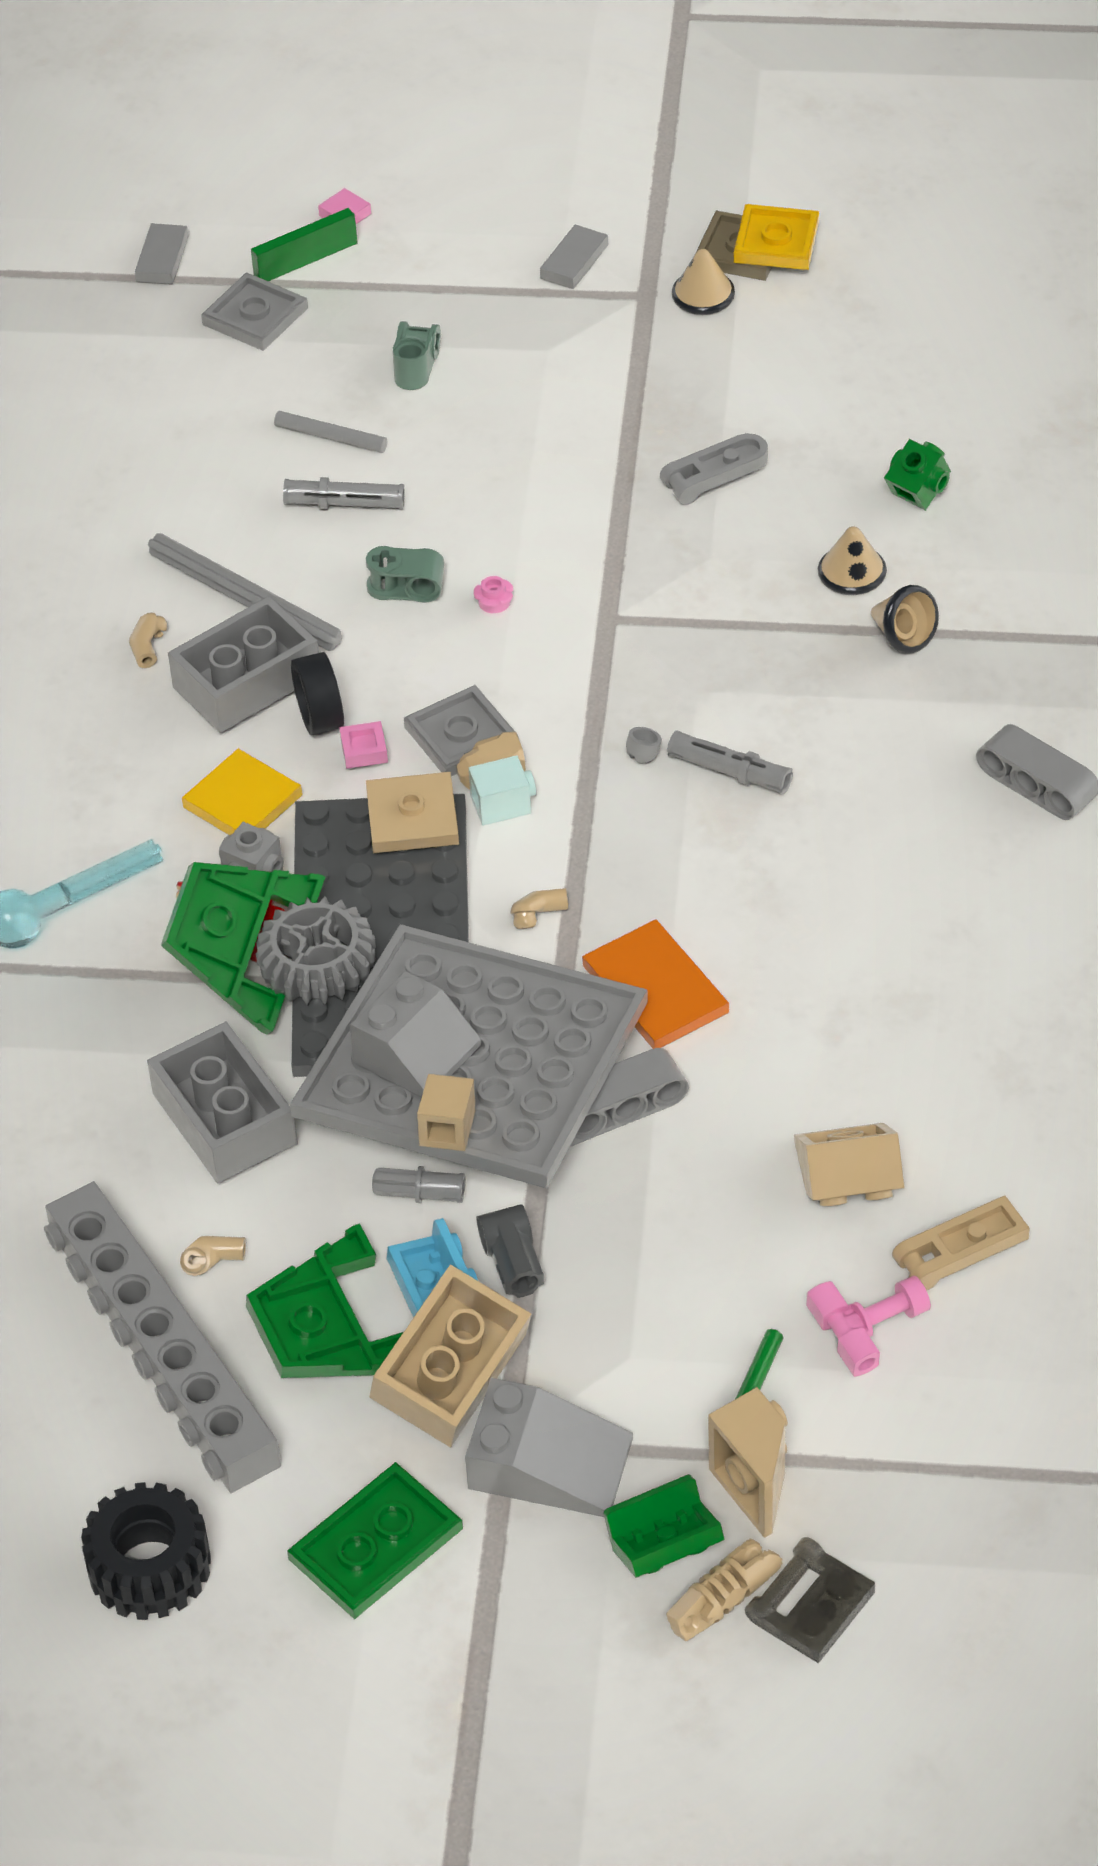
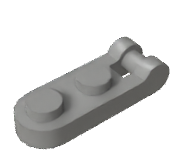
[660,433,768,505]

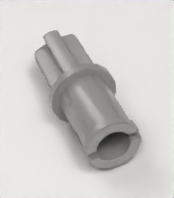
[372,1166,465,1203]

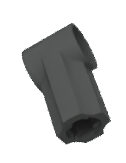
[476,1204,544,1298]

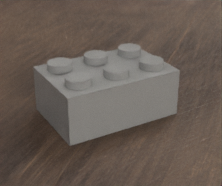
[168,596,319,733]
[147,1021,297,1184]

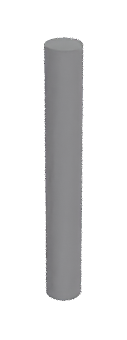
[274,411,387,453]

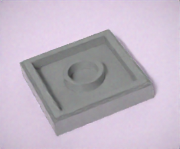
[201,272,308,351]
[404,685,518,776]

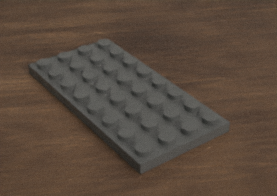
[291,794,469,1077]

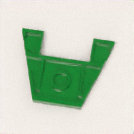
[161,862,325,1035]
[246,1223,403,1378]

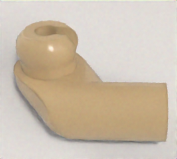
[510,888,568,929]

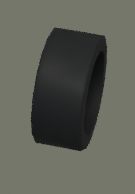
[291,652,344,735]

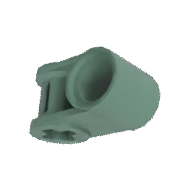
[393,321,441,390]
[366,546,444,603]

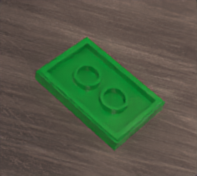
[287,1462,463,1620]

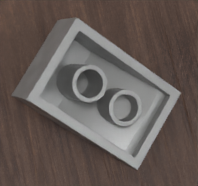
[465,1378,633,1517]

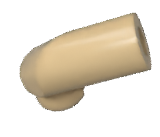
[129,612,167,668]
[180,1236,246,1276]

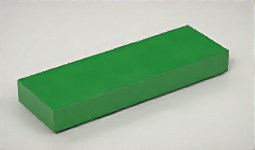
[251,208,358,281]

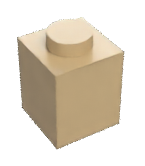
[417,1074,476,1151]

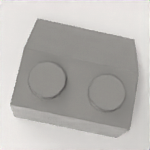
[350,971,481,1097]

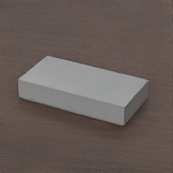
[135,223,188,284]
[540,224,608,289]

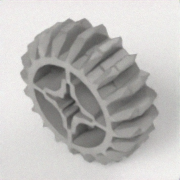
[256,896,376,1005]

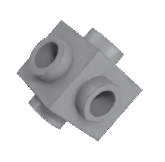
[219,822,284,872]

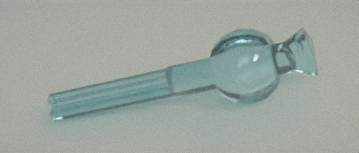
[0,839,163,949]

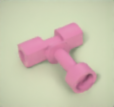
[806,1276,931,1377]

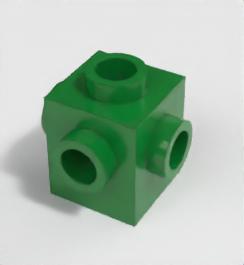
[884,439,951,511]

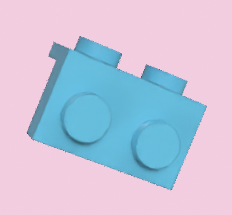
[386,1218,478,1318]

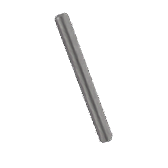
[148,533,342,651]

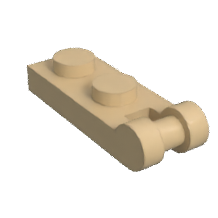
[892,1195,1030,1291]

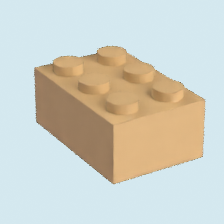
[369,1264,532,1448]

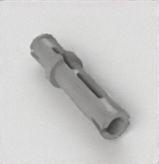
[283,477,404,509]
[667,730,793,794]

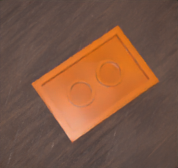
[582,919,729,1049]

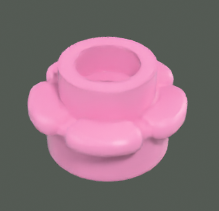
[473,576,513,613]

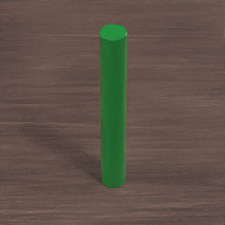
[735,1329,784,1399]

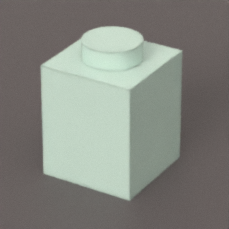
[468,755,536,826]

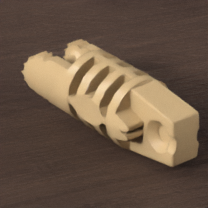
[666,1538,783,1641]

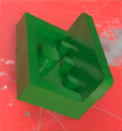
[603,1474,725,1578]

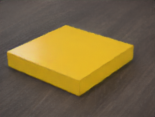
[734,204,819,270]
[182,748,302,835]

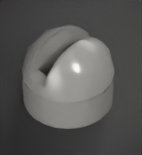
[626,727,662,763]

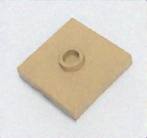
[366,772,459,853]

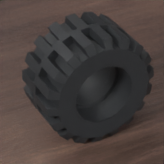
[81,1482,211,1620]

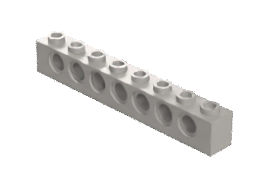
[44,1181,281,1494]

